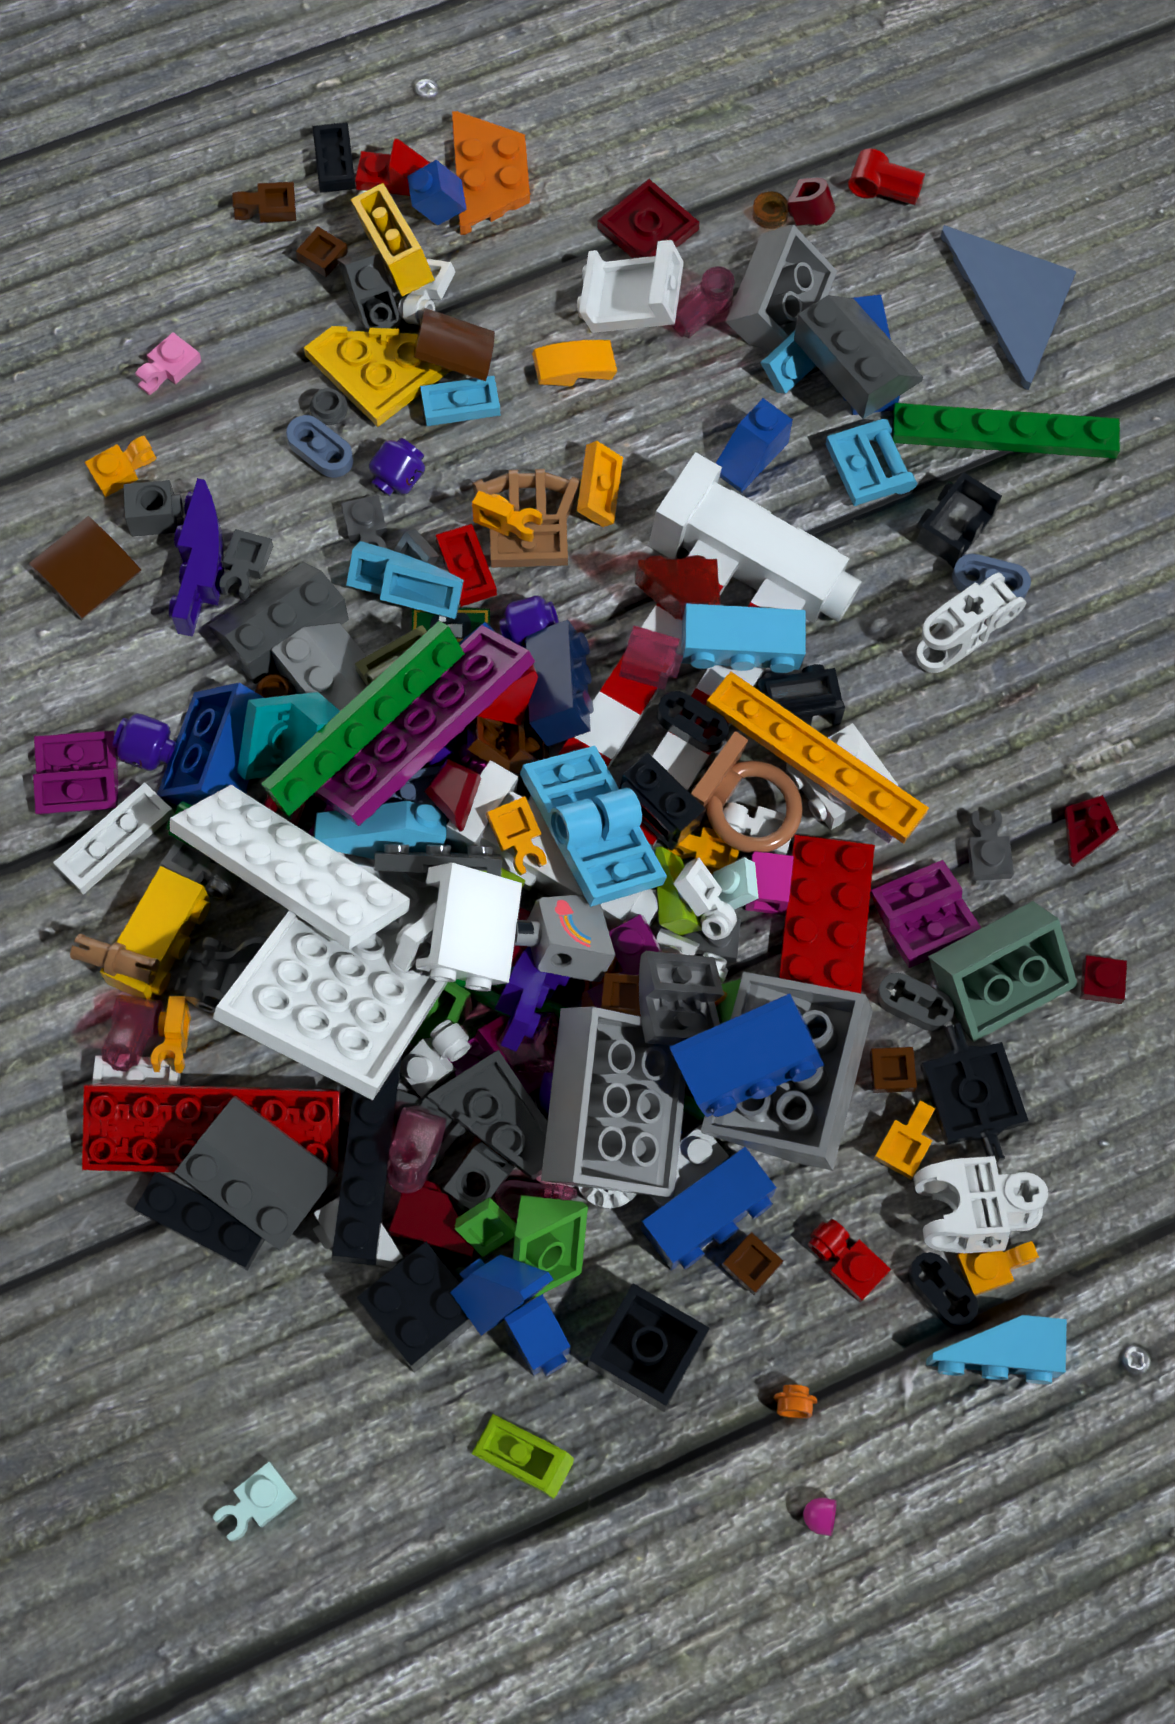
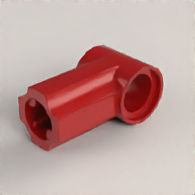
[848,148,925,205]

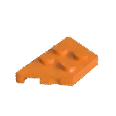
[452,111,530,235]

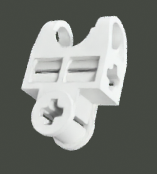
[916,573,1026,673]
[913,1156,1048,1253]

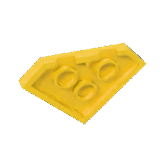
[304,326,451,427]

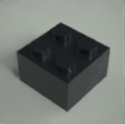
[357,1242,473,1373]
[588,1283,710,1412]

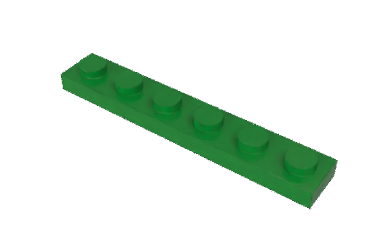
[892,403,1120,459]
[261,621,465,816]

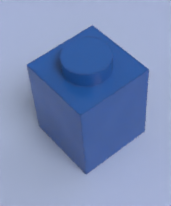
[407,160,467,226]

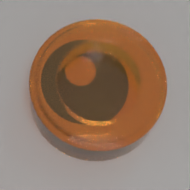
[752,191,789,229]

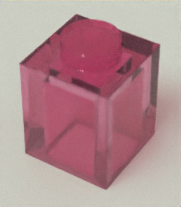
[619,625,683,690]

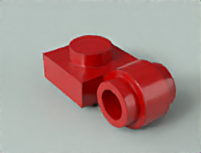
[808,1219,891,1302]

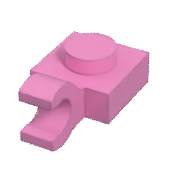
[135,332,201,395]

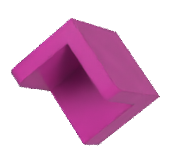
[745,851,794,915]

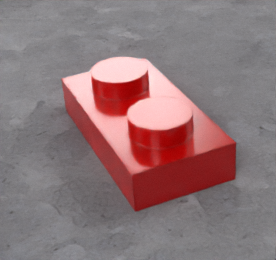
[436,524,497,607]

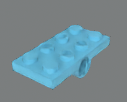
[520,746,667,907]

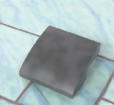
[639,951,724,1045]

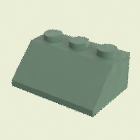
[928,901,1078,1042]

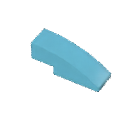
[346,541,464,619]

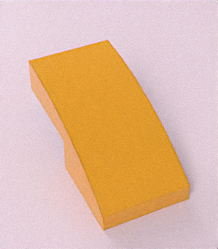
[532,340,617,386]

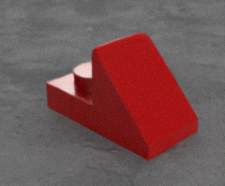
[355,138,430,196]

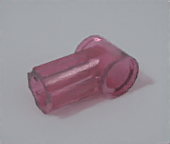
[672,266,735,338]
[102,995,163,1072]

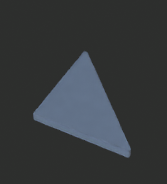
[940,225,1076,390]

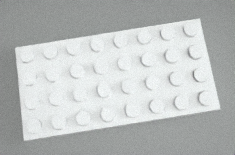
[213,852,448,1100]

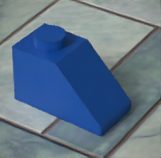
[715,398,793,493]
[450,1255,554,1336]
[504,1294,571,1376]

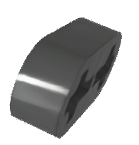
[877,973,954,1032]

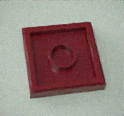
[597,179,700,259]

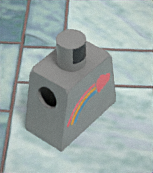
[514,894,615,982]

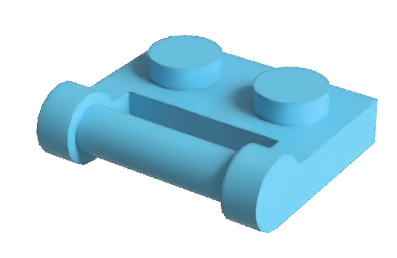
[825,419,917,506]

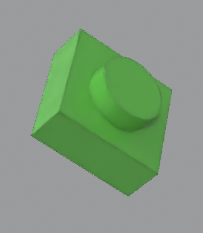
[455,1197,517,1257]

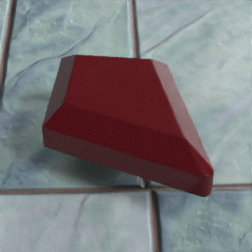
[424,759,482,832]
[1064,795,1119,867]

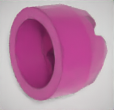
[803,1498,836,1536]

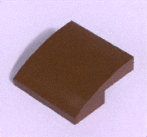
[414,308,495,381]
[29,516,141,621]
[467,717,549,774]

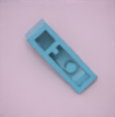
[314,801,447,859]

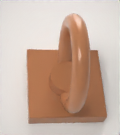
[691,731,802,853]

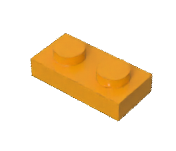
[577,441,623,527]

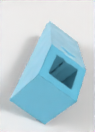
[926,1315,1067,1384]

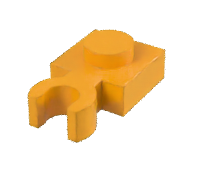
[486,796,547,876]

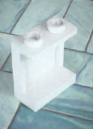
[577,240,684,333]
[416,863,522,991]

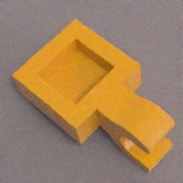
[85,436,157,498]
[472,491,542,542]
[668,827,739,874]
[151,996,191,1073]
[874,1100,935,1180]
[956,1241,1039,1296]

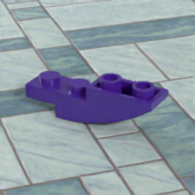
[169,478,224,637]
[495,946,570,1051]

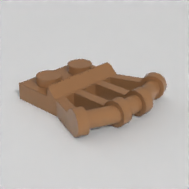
[472,469,581,568]

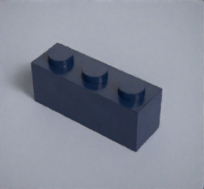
[526,619,594,747]

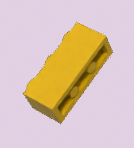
[351,183,435,297]
[99,866,210,1004]

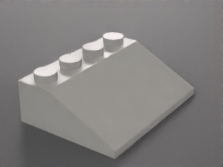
[701,971,873,1171]
[541,1007,686,1198]

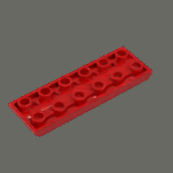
[82,1084,340,1176]

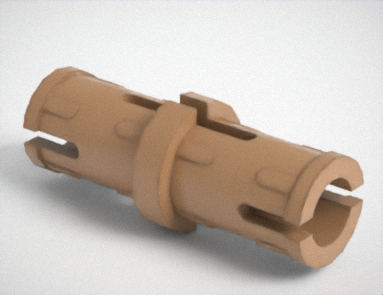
[70,934,160,985]

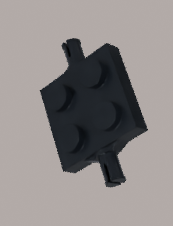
[920,1023,1029,1163]

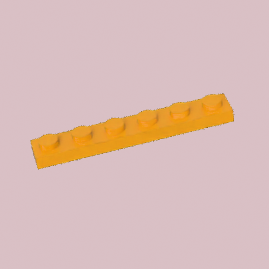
[706,671,929,844]

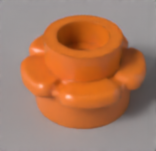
[774,1385,817,1419]

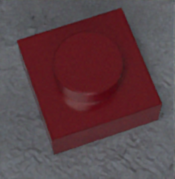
[1080,955,1127,1004]

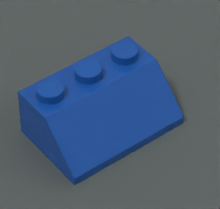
[157,682,264,806]
[670,993,824,1117]

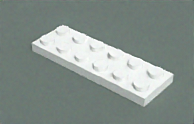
[170,785,410,950]

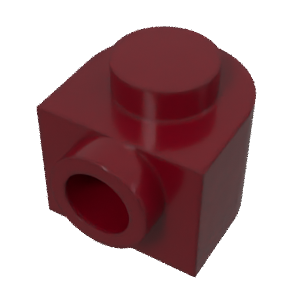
[788,177,836,226]

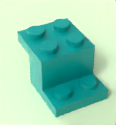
[237,692,340,797]

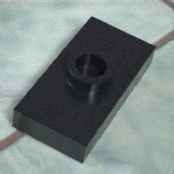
[312,122,356,193]

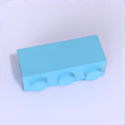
[681,603,806,673]

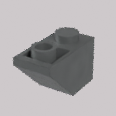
[337,248,402,332]

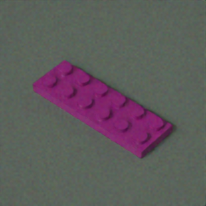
[314,625,535,826]

